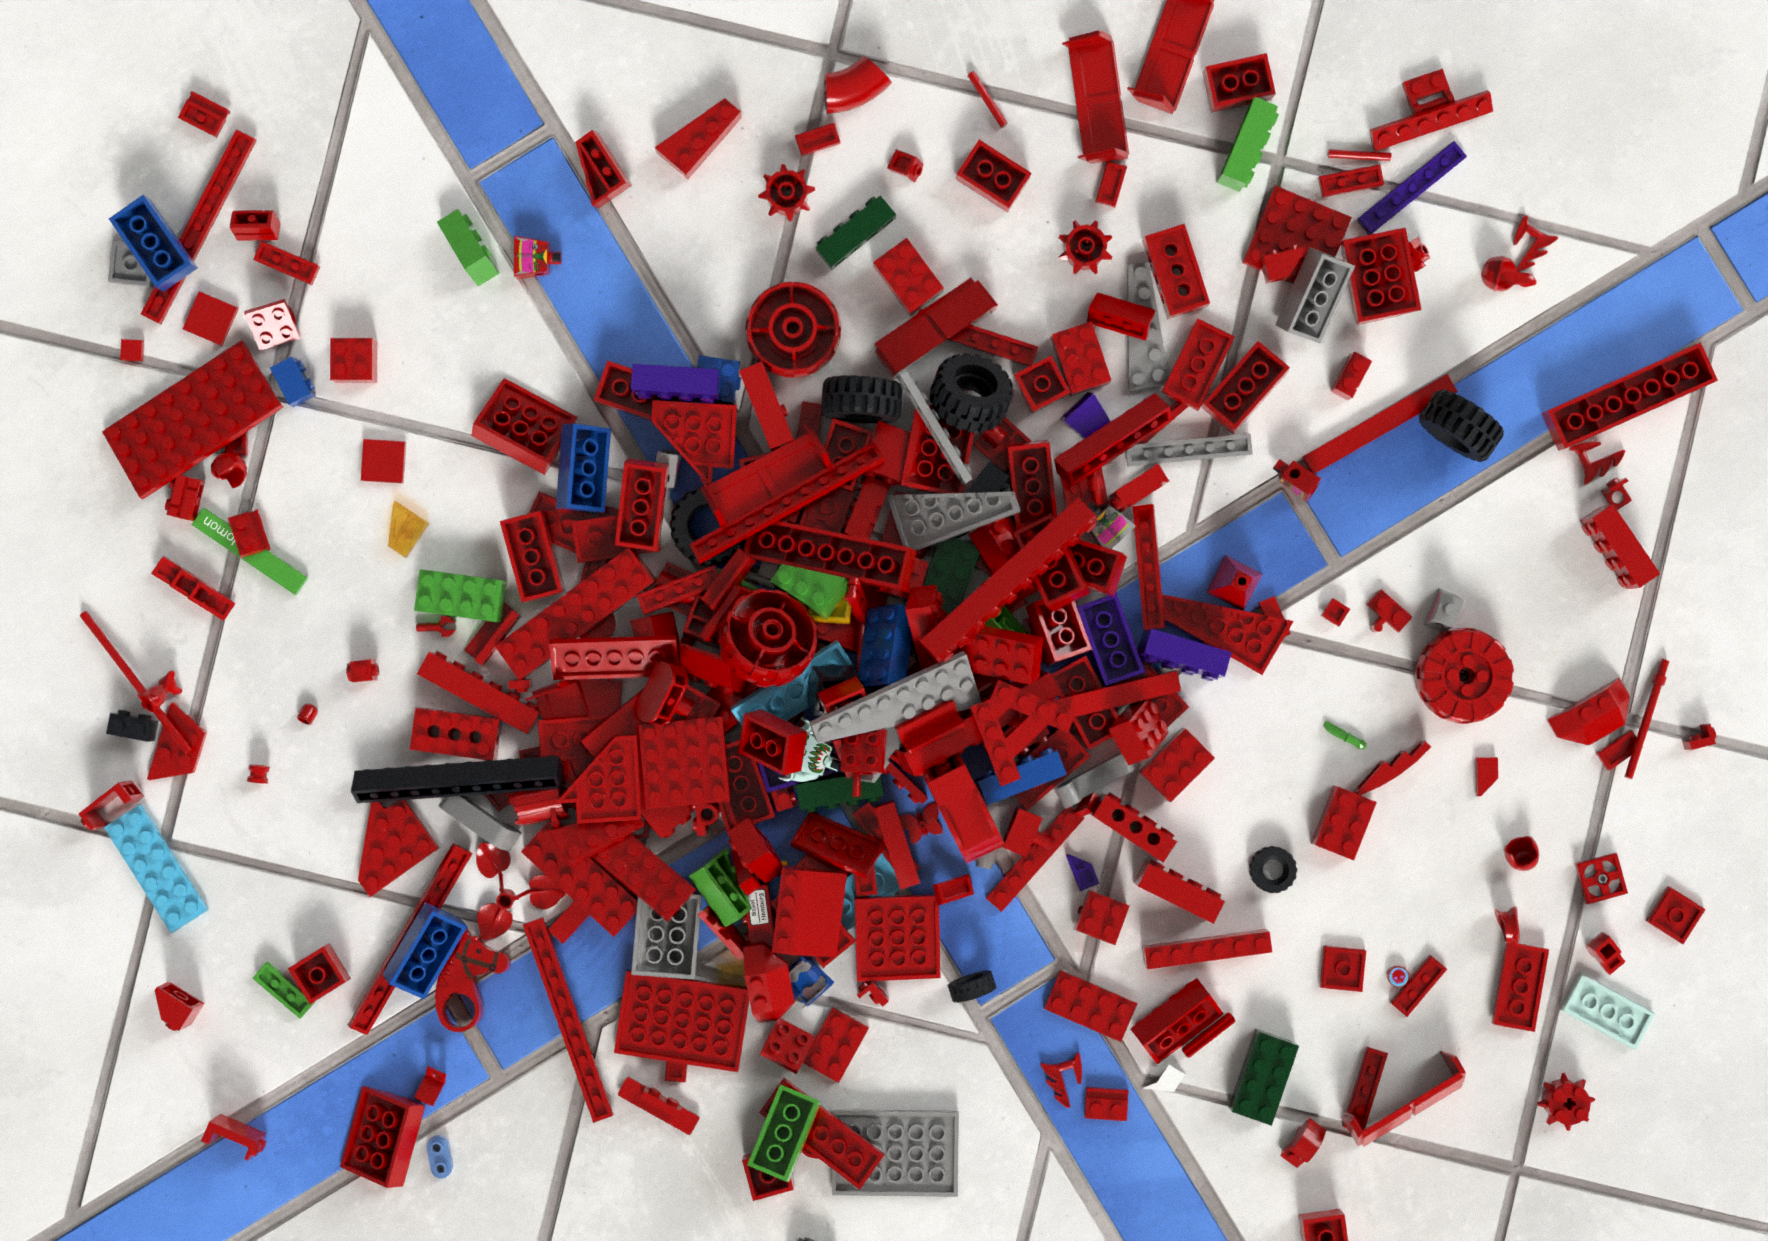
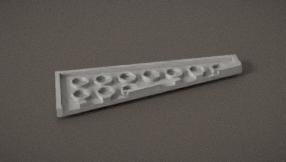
[809,651,981,743]

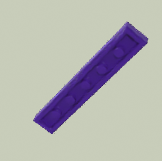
[1357,141,1467,235]

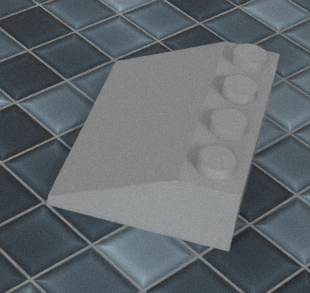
[631,892,702,980]

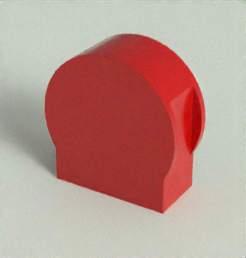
[923,755,1005,864]

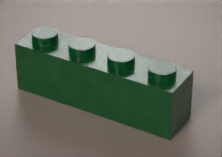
[816,195,896,270]

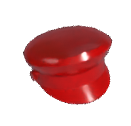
[1494,906,1519,945]

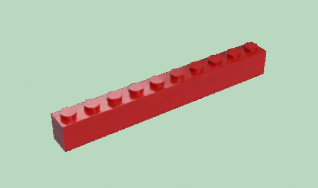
[920,497,1097,664]

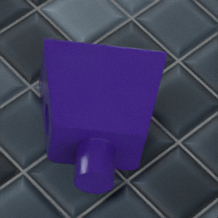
[1060,392,1110,439]

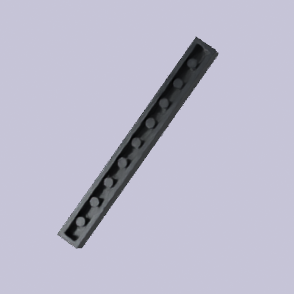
[351,755,564,803]

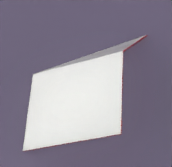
[1143,1065,1185,1092]

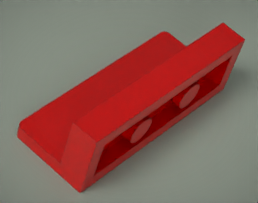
[1087,293,1156,341]
[701,548,757,611]
[465,603,522,665]
[894,699,966,754]

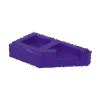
[1066,854,1100,891]

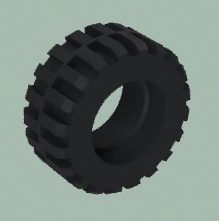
[929,353,1014,433]
[821,375,903,423]
[1419,390,1504,462]
[670,486,746,566]

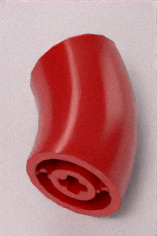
[824,56,892,114]

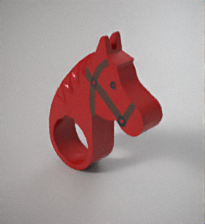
[435,928,511,1032]

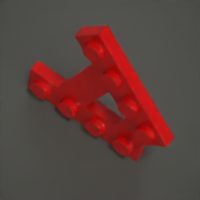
[969,679,1076,786]

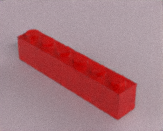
[1054,393,1172,487]
[417,650,541,734]
[1142,929,1272,969]

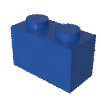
[270,356,316,407]

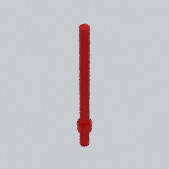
[1624,659,1670,780]

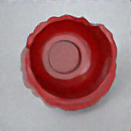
[211,452,247,488]
[1504,836,1540,871]

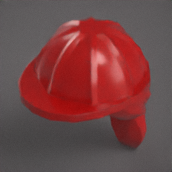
[1481,256,1537,292]

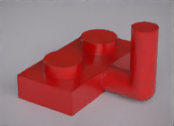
[1367,589,1412,633]

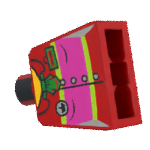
[514,236,562,279]
[1273,459,1321,502]

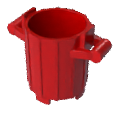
[509,777,569,829]

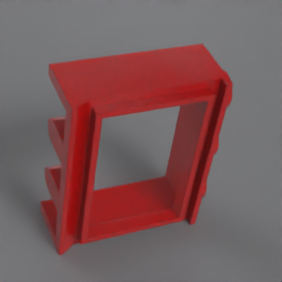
[1109,464,1170,513]

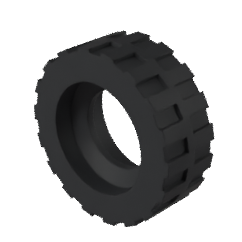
[1249,846,1297,893]
[947,970,997,1003]

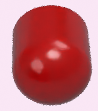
[297,704,318,725]

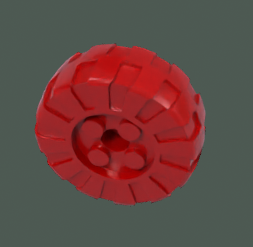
[745,281,841,378]
[718,589,817,688]
[1414,628,1514,724]

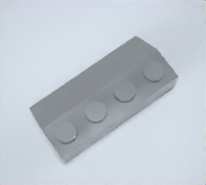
[1275,247,1355,343]

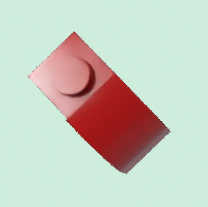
[1585,932,1626,975]
[1280,1118,1326,1168]

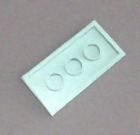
[1560,973,1655,1050]

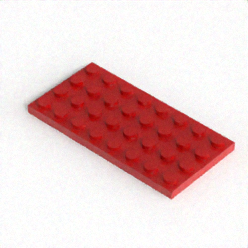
[102,340,284,499]

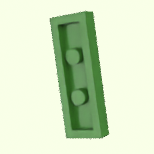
[252,961,315,1019]

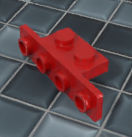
[618,1077,700,1135]

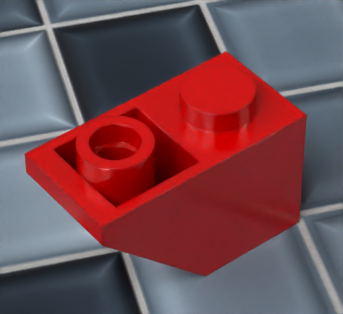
[1260,245,1305,284]

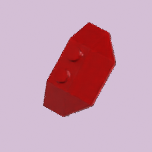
[1546,678,1630,746]
[743,943,795,1023]

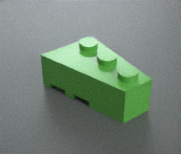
[437,209,499,286]
[770,564,849,620]
[688,847,752,927]

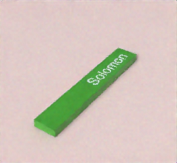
[192,508,308,595]

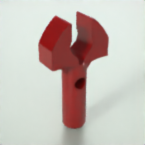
[416,616,457,637]

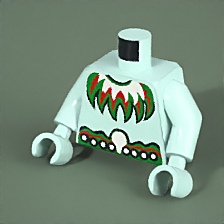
[779,717,841,782]

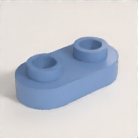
[427,1135,453,1179]

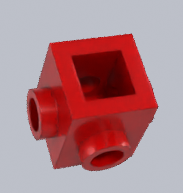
[1409,237,1430,272]

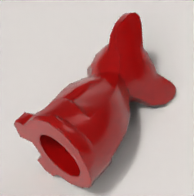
[137,670,182,713]

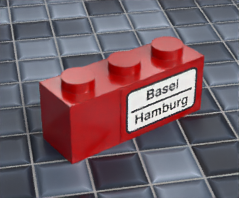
[743,883,775,948]

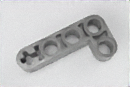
[1054,753,1135,809]
[439,796,522,851]

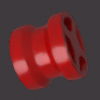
[247,764,270,784]

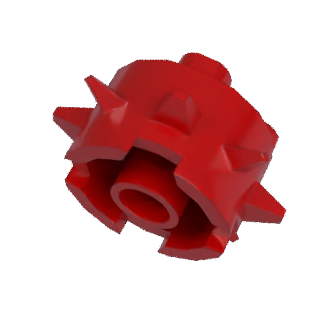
[758,164,815,221]
[1058,220,1112,274]
[1537,1073,1595,1131]

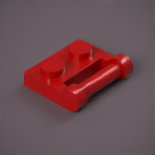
[1402,68,1455,115]

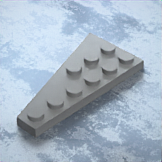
[887,492,1021,551]

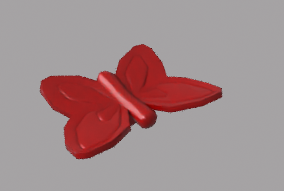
[899,803,943,844]

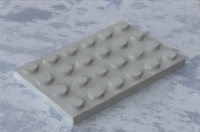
[832,1109,959,1197]

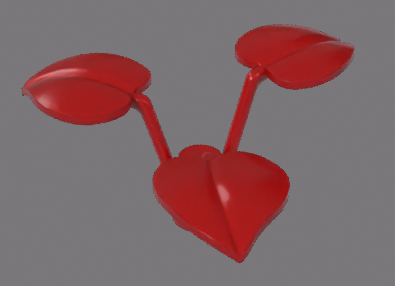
[476,842,566,940]

